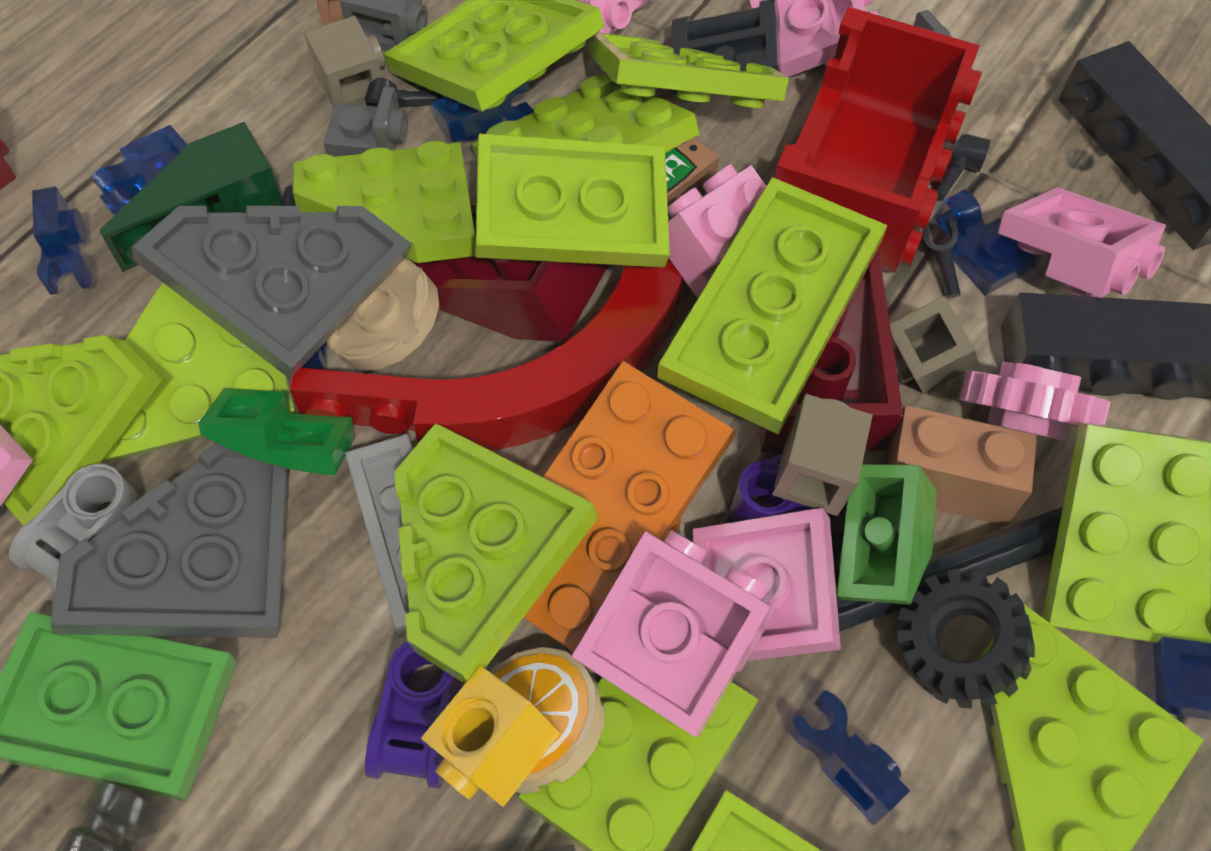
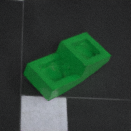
[198,388,355,476]

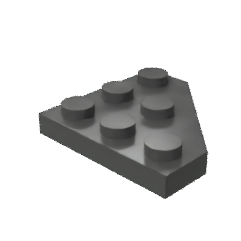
[132,206,412,379]
[50,443,286,638]

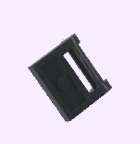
[672,0,781,99]

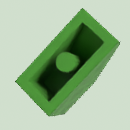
[837,464,938,604]

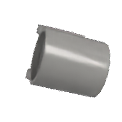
[9,464,141,594]

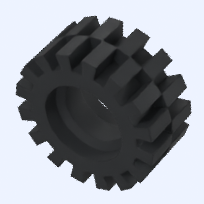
[897,569,1035,709]

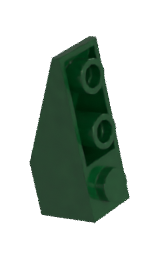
[99,122,282,272]

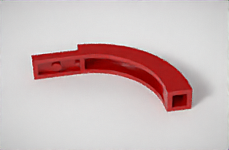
[289,259,685,451]

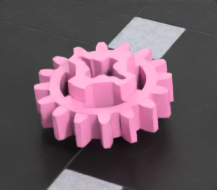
[959,361,1111,441]

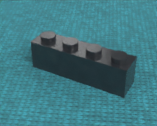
[1058,41,1211,251]
[1001,292,1211,400]

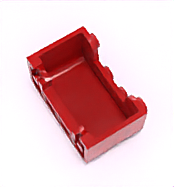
[774,6,982,273]

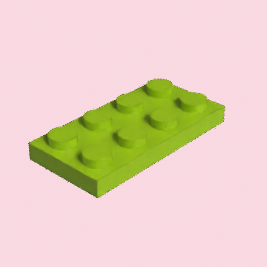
[657,177,887,434]

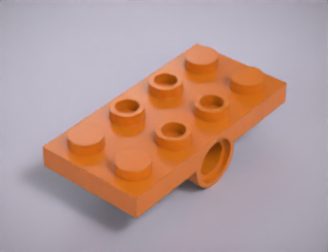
[524,361,735,653]

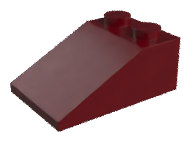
[410,205,609,342]
[758,252,903,452]

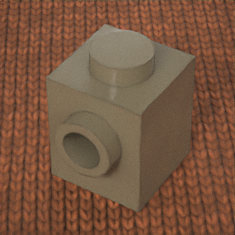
[304,16,385,108]
[890,295,980,393]
[772,394,873,516]

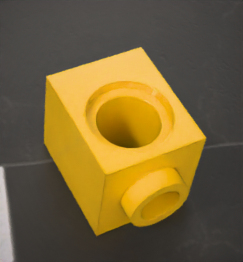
[421,665,561,807]

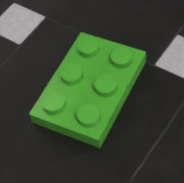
[0,612,237,802]

